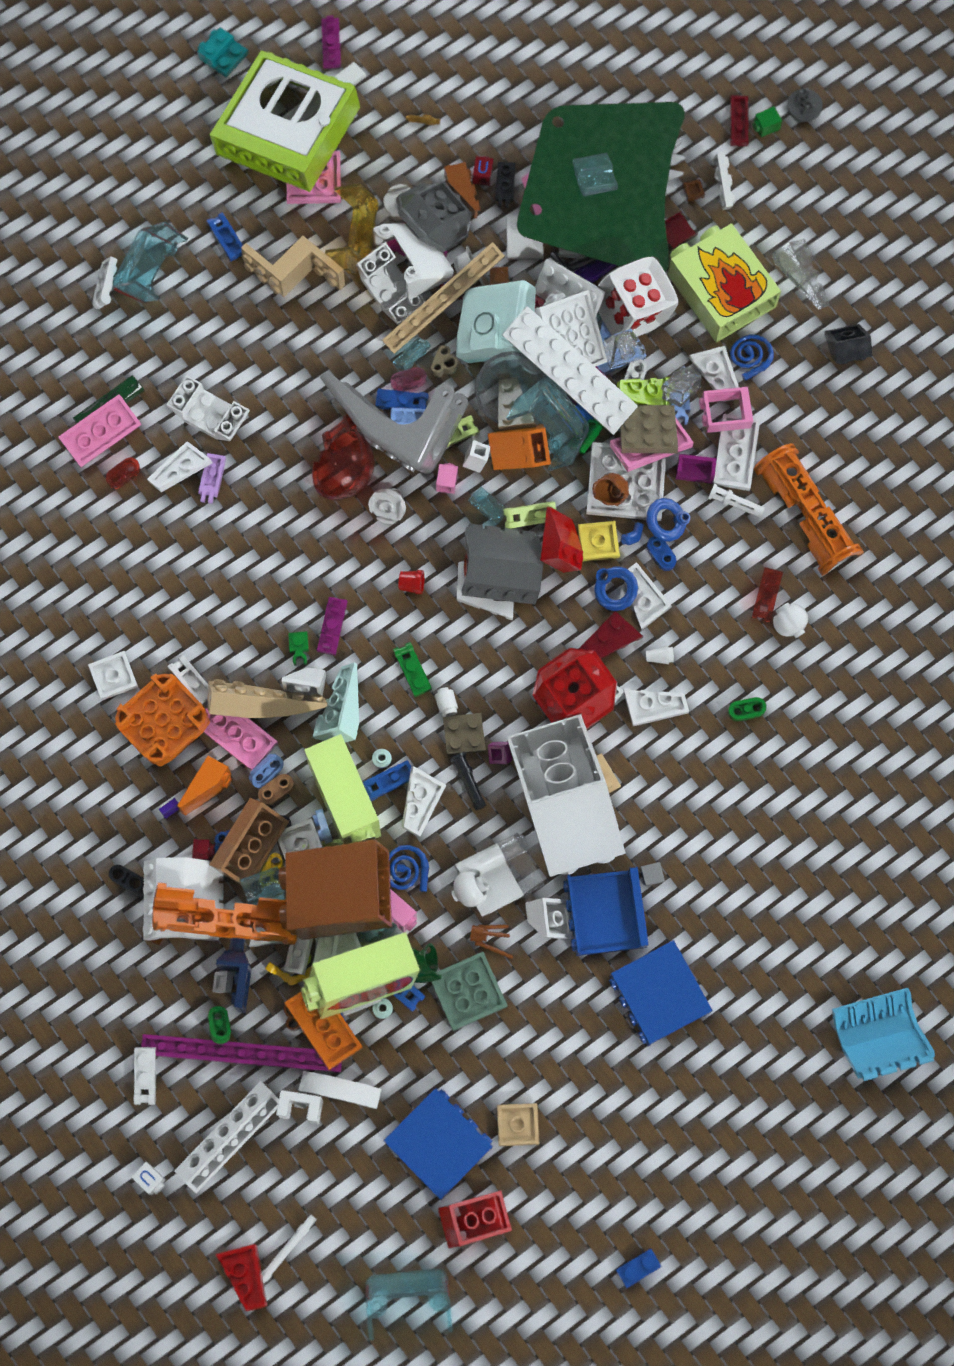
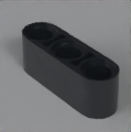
[109,865,144,900]

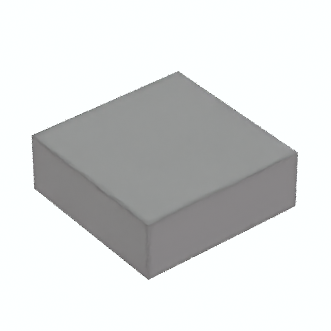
[641,862,665,886]

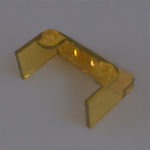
[325,183,379,275]

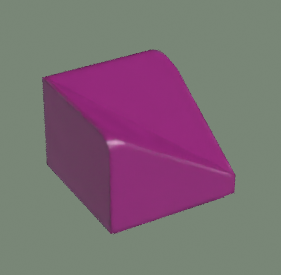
[488,742,513,764]

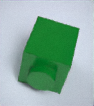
[752,106,782,137]

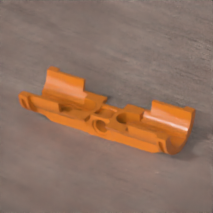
[753,443,864,576]
[152,883,297,945]

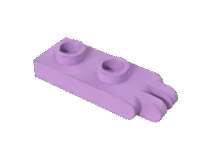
[199,453,226,504]

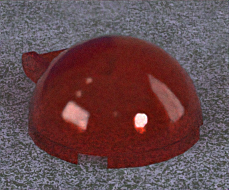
[312,414,375,500]

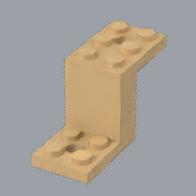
[241,236,345,297]

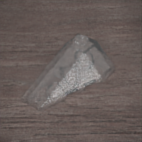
[603,329,646,369]

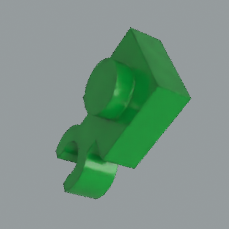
[288,631,309,666]

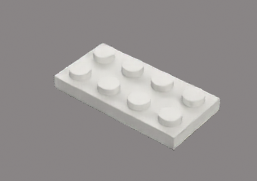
[535,259,606,316]
[713,414,760,491]

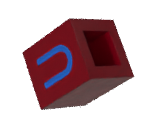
[472,156,494,186]

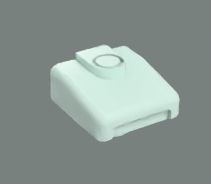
[456,280,536,363]

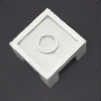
[276,1090,323,1125]

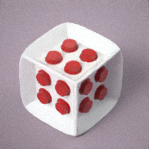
[598,257,678,342]

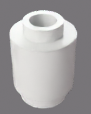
[435,687,458,717]

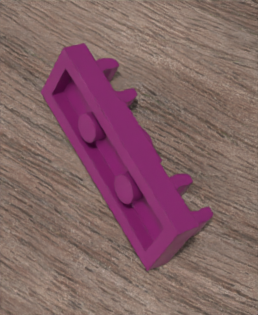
[321,16,341,69]
[317,597,348,656]

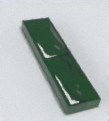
[73,375,144,423]

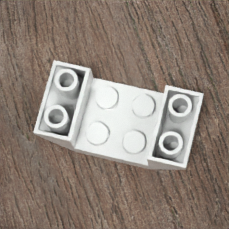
[356,242,426,325]
[166,375,250,441]

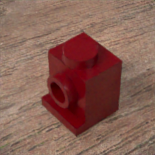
[192,839,216,861]

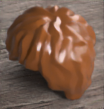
[592,473,629,506]

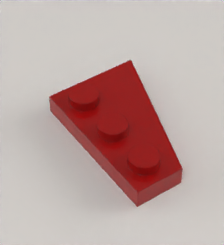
[215,1244,267,1312]

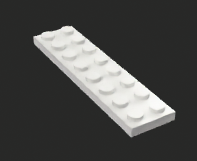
[502,306,638,435]

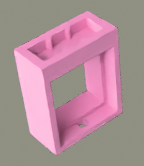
[699,387,753,433]
[391,890,417,933]

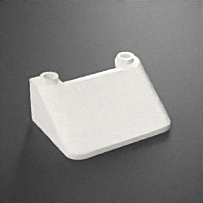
[373,223,454,299]

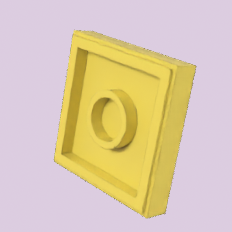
[578,521,620,562]

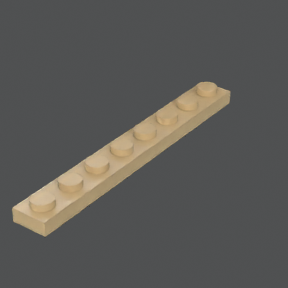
[382,242,505,354]

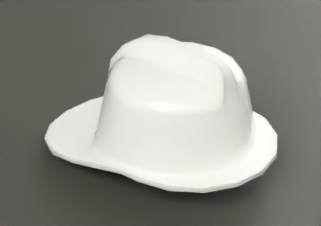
[453,246,484,286]

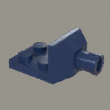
[216,938,252,1013]

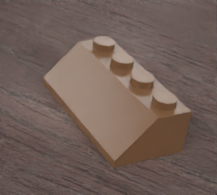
[209,798,289,888]

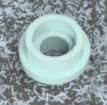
[372,749,392,768]
[373,998,393,1019]

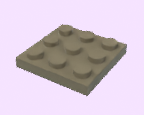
[620,405,678,454]

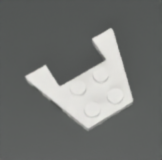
[457,560,514,620]

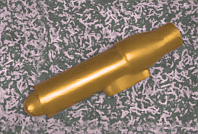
[406,115,441,125]

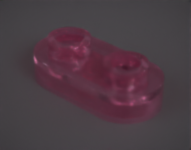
[390,367,427,391]

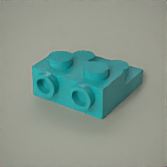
[198,27,249,78]

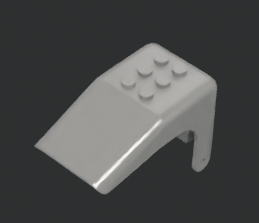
[320,372,468,474]

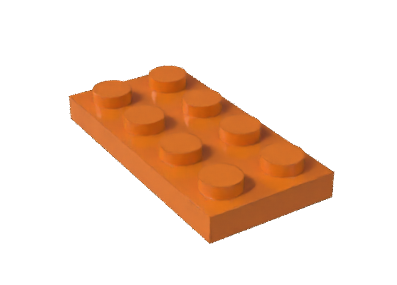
[284,992,363,1070]

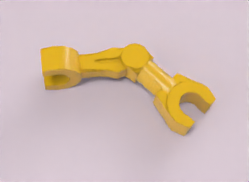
[265,962,312,985]

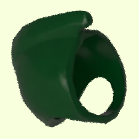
[411,943,442,983]

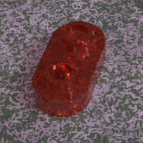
[106,457,140,489]

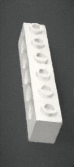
[174,1081,279,1193]

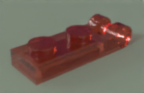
[751,567,783,622]

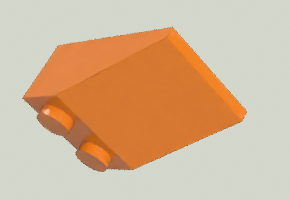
[177,756,232,816]

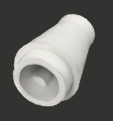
[646,646,674,664]

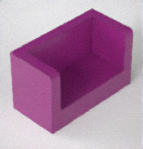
[676,454,717,484]

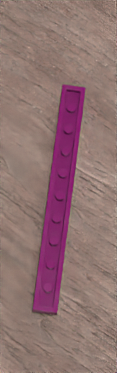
[141,1034,342,1073]

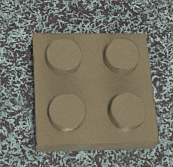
[443,713,486,756]

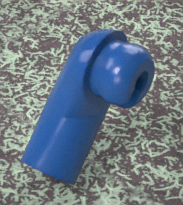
[621,522,644,545]

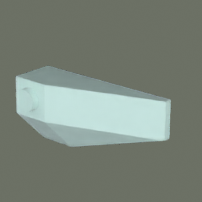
[313,662,359,743]

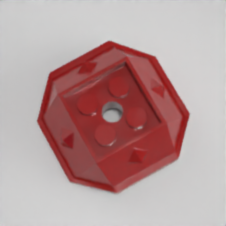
[532,648,618,729]

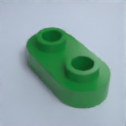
[728,697,767,721]
[208,1006,231,1044]

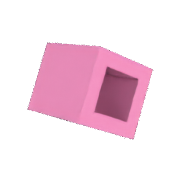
[436,463,458,494]

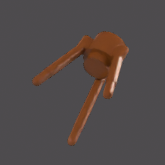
[470,924,513,959]

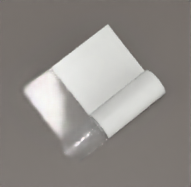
[455,833,545,917]

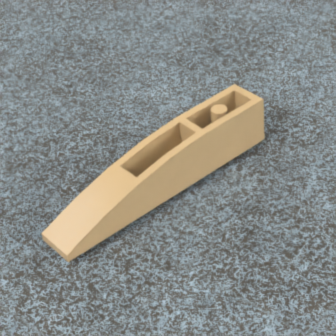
[207,679,327,718]

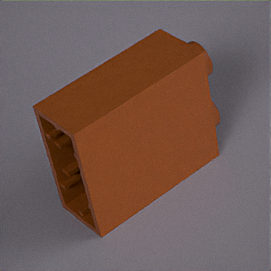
[279,839,392,940]

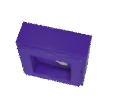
[159,798,179,818]

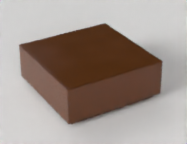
[682,179,705,202]

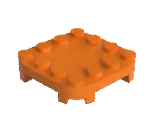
[115,673,210,767]

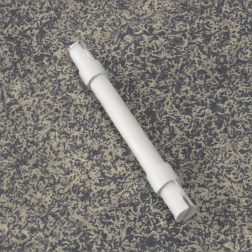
[262,1214,317,1284]

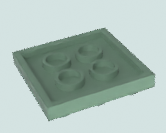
[431,952,508,1031]

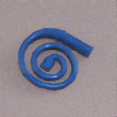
[730,334,774,381]
[389,845,429,892]

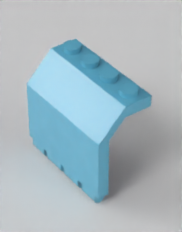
[832,988,935,1081]

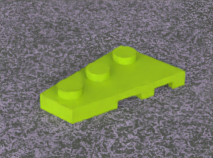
[617,377,671,405]

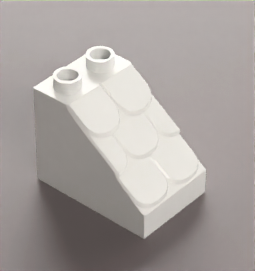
[507,714,626,877]

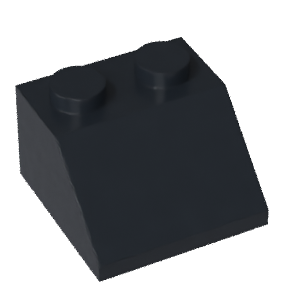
[824,324,872,365]

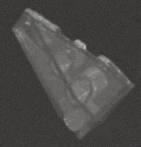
[772,239,829,309]

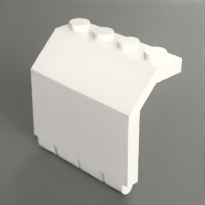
[143,857,224,941]

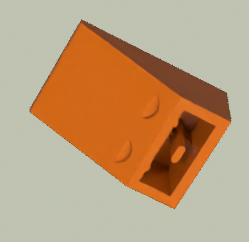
[487,424,551,470]

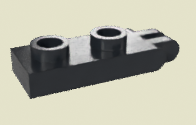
[495,162,516,208]

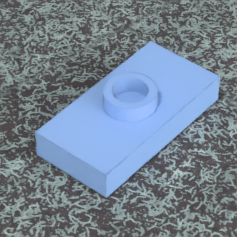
[390,407,425,424]

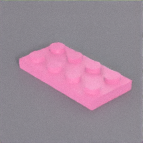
[58,394,142,468]
[610,417,693,472]
[203,708,278,771]

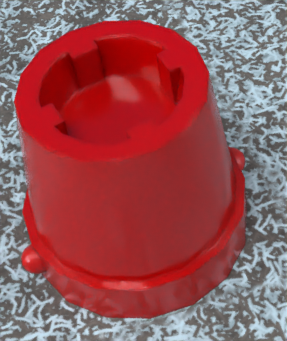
[398,570,425,595]

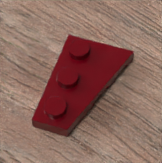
[578,611,643,659]

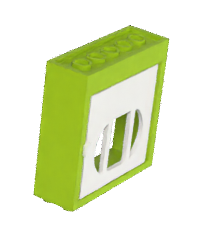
[210,50,360,192]

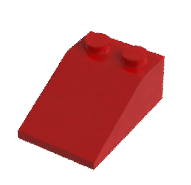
[540,507,583,573]
[438,1190,512,1249]

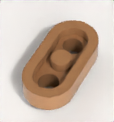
[258,774,294,806]

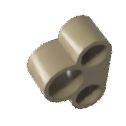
[431,345,457,378]

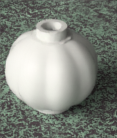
[773,603,808,638]
[452,871,489,907]

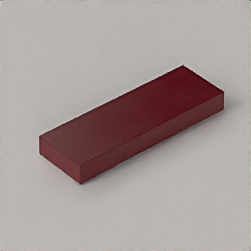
[730,95,749,146]

